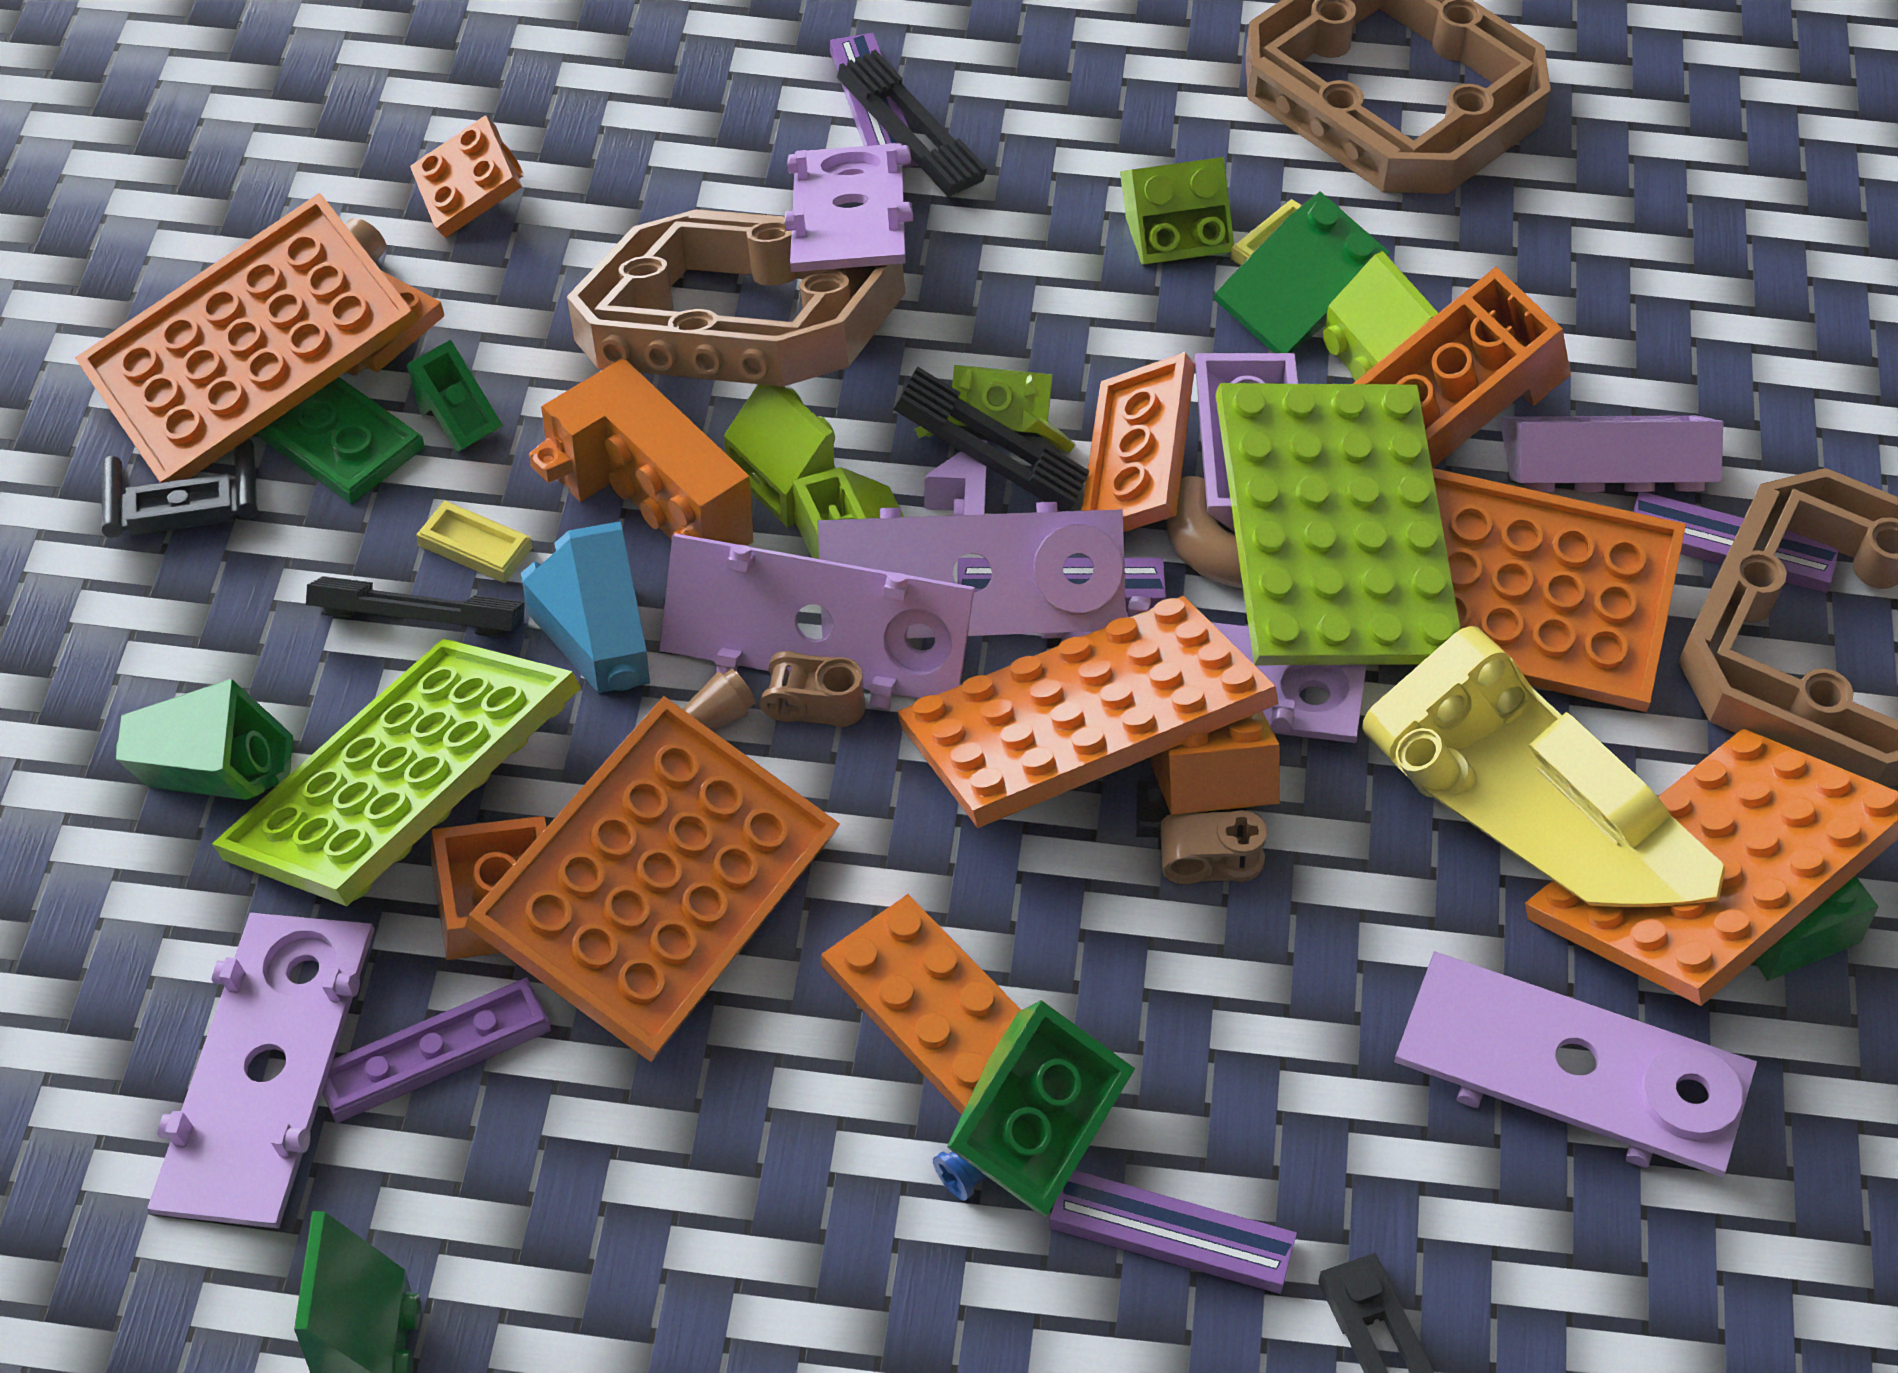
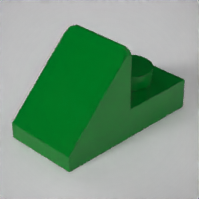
[407,339,503,453]

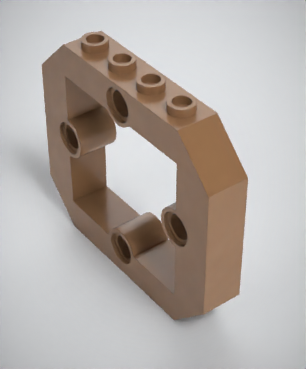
[1245,0,1551,194]
[567,209,906,387]
[1678,468,1898,787]

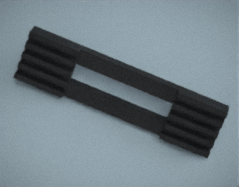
[837,49,987,197]
[893,366,1090,512]
[306,576,525,637]
[1318,1253,1434,1373]

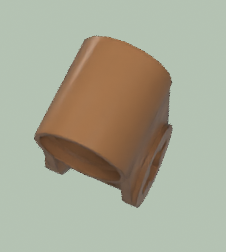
[760,651,866,727]
[1160,810,1267,884]

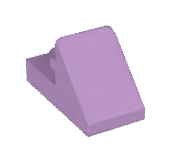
[924,440,987,515]

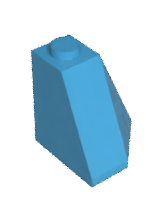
[521,521,650,693]

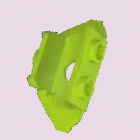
[915,365,1076,453]

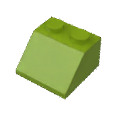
[1323,251,1438,381]

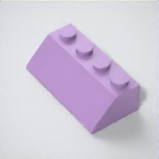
[1195,353,1298,532]
[1501,415,1723,492]

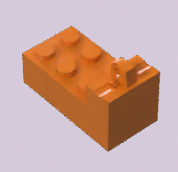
[1353,266,1571,468]
[529,359,754,546]

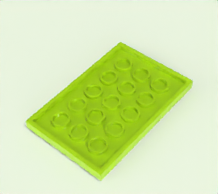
[1215,383,1461,666]
[212,638,581,906]

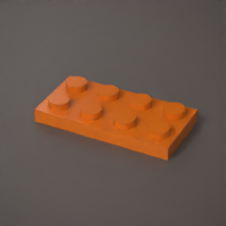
[1081,352,1195,532]
[821,894,1021,1115]

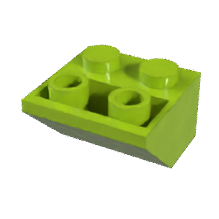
[1120,157,1234,265]
[724,384,836,528]
[793,467,904,559]

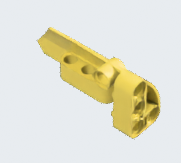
[1362,626,1726,907]

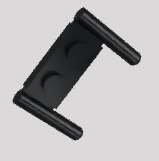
[102,438,258,538]

